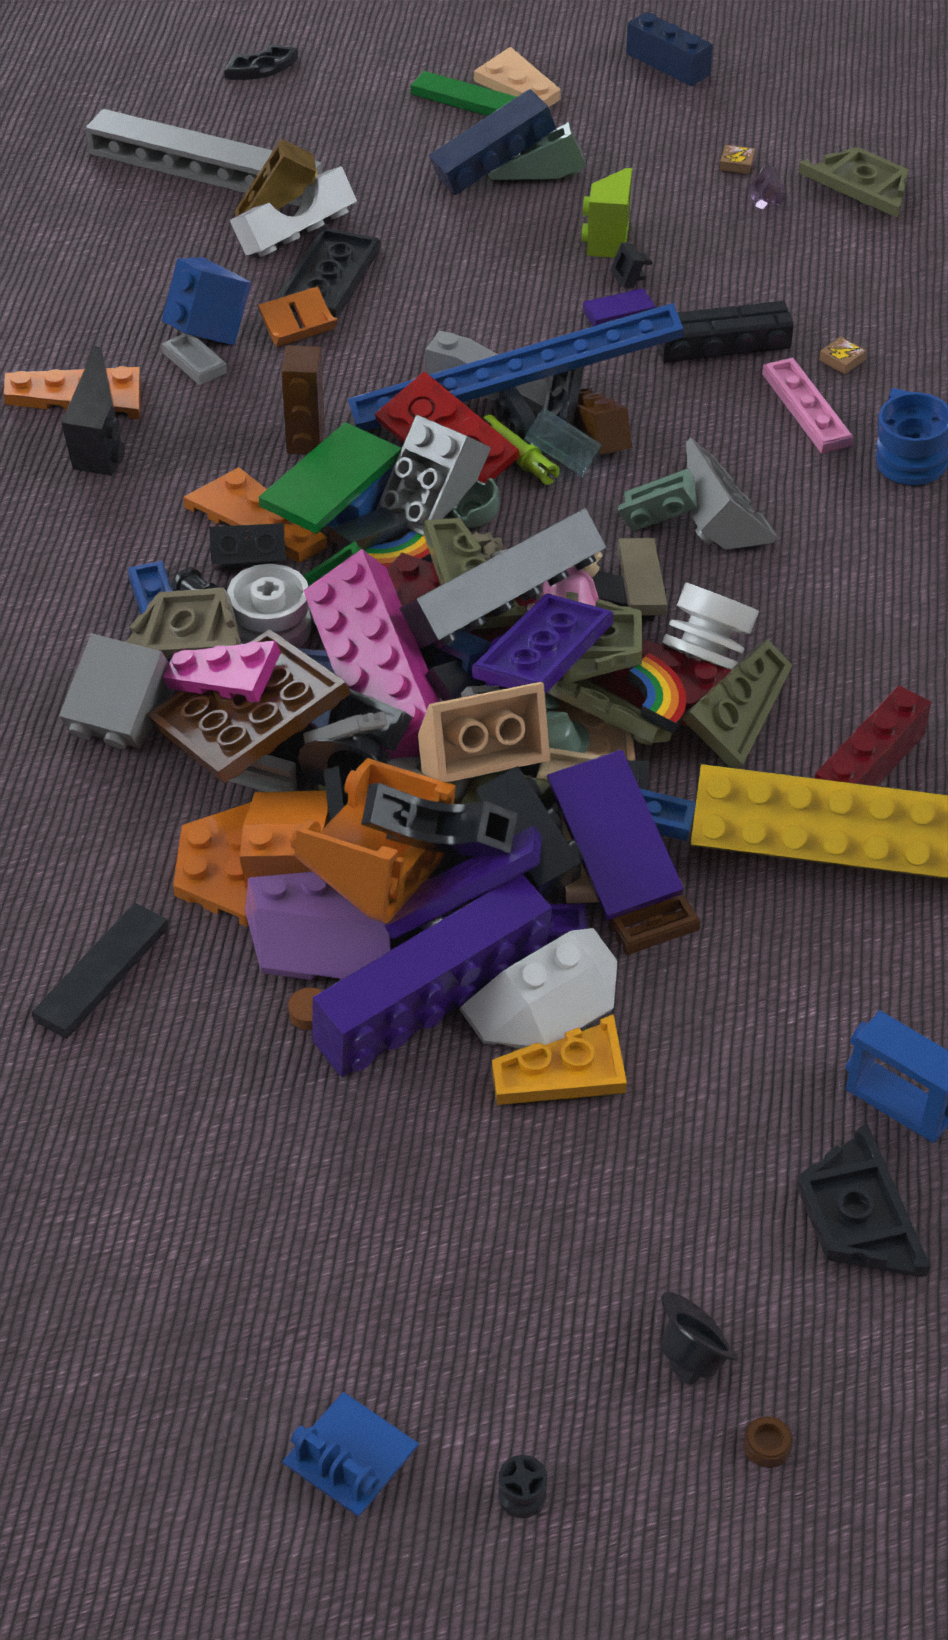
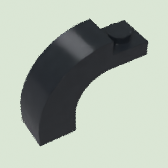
[361,783,518,856]

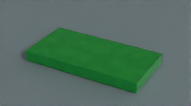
[259,422,402,534]

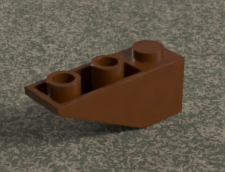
[574,388,632,455]

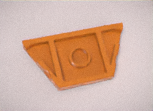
[173,802,251,927]

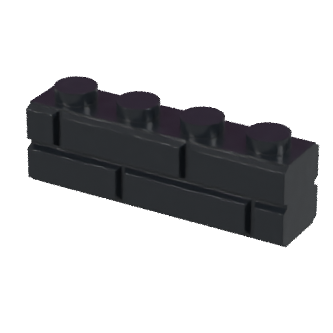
[656,301,794,362]

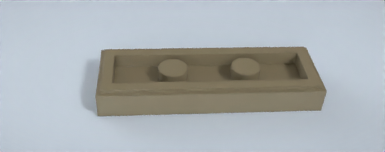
[618,538,667,615]

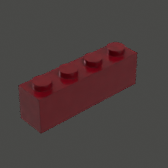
[815,685,931,786]

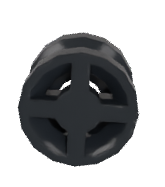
[498,1455,547,1518]

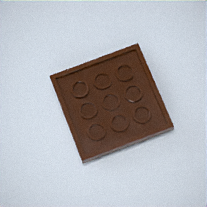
[147,629,351,784]

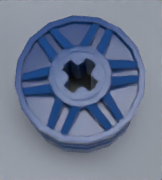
[876,392,948,485]

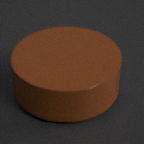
[288,988,322,1030]

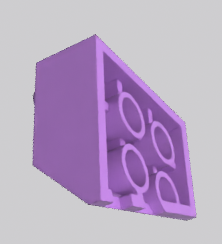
[245,872,390,981]

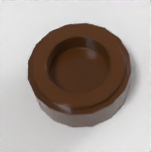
[743,1416,793,1468]

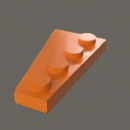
[183,467,327,563]

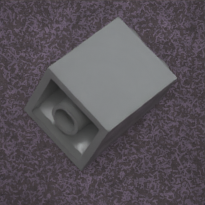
[59,633,175,749]

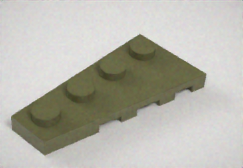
[423,518,528,631]
[547,675,673,746]

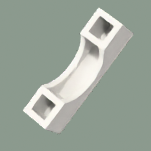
[230,166,357,257]

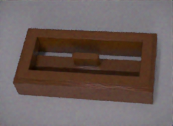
[608,894,701,956]

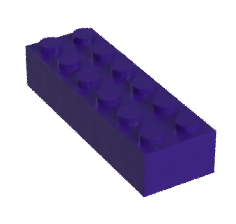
[312,874,552,1077]

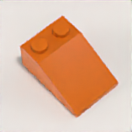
[239,790,330,888]

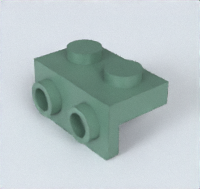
[618,468,697,532]

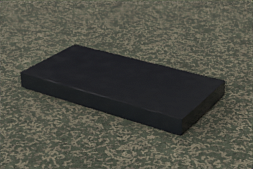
[275,227,381,318]

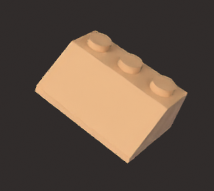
[418,682,550,782]

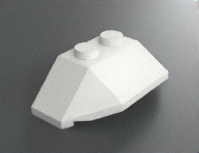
[460,928,617,1048]

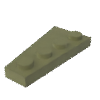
[682,640,793,768]

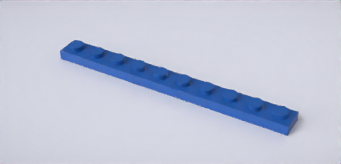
[348,303,684,431]

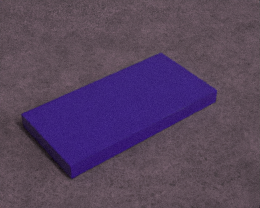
[472,593,614,694]
[547,749,684,921]
[385,825,542,939]

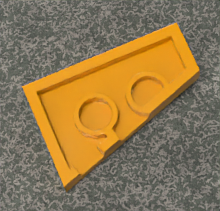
[492,1014,627,1105]

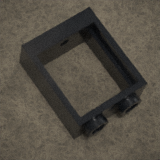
[209,523,287,570]

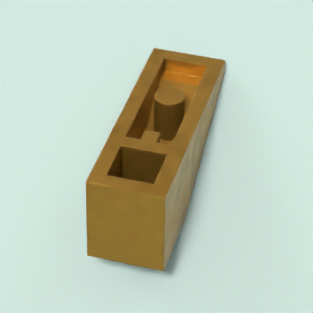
[235,139,317,217]

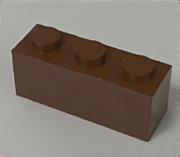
[281,345,325,455]

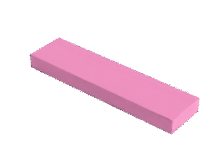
[762,357,853,454]

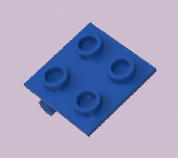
[282,1392,419,1517]

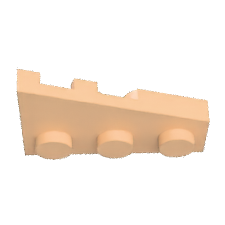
[474,47,561,107]

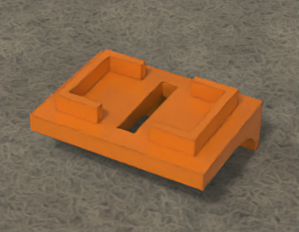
[258,286,338,347]

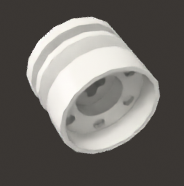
[662,583,759,670]

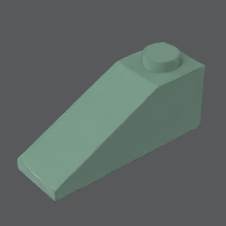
[488,123,587,180]

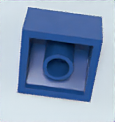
[162,257,251,345]

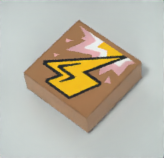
[720,145,755,174]
[819,337,867,374]

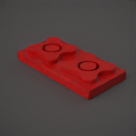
[375,371,520,483]

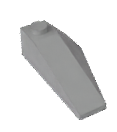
[426,330,548,413]
[686,437,778,550]

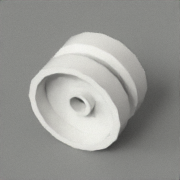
[227,563,311,648]

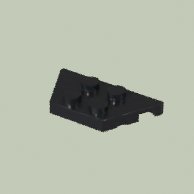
[796,1125,930,1277]

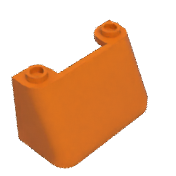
[291,758,456,924]

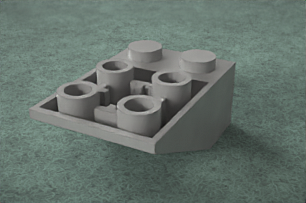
[375,415,491,536]

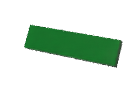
[410,71,517,116]

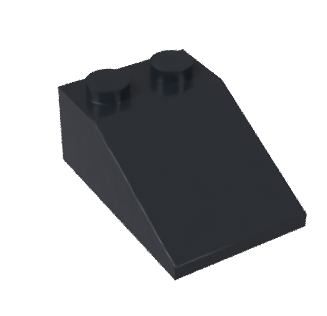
[61,346,125,476]

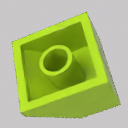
[581,168,632,258]

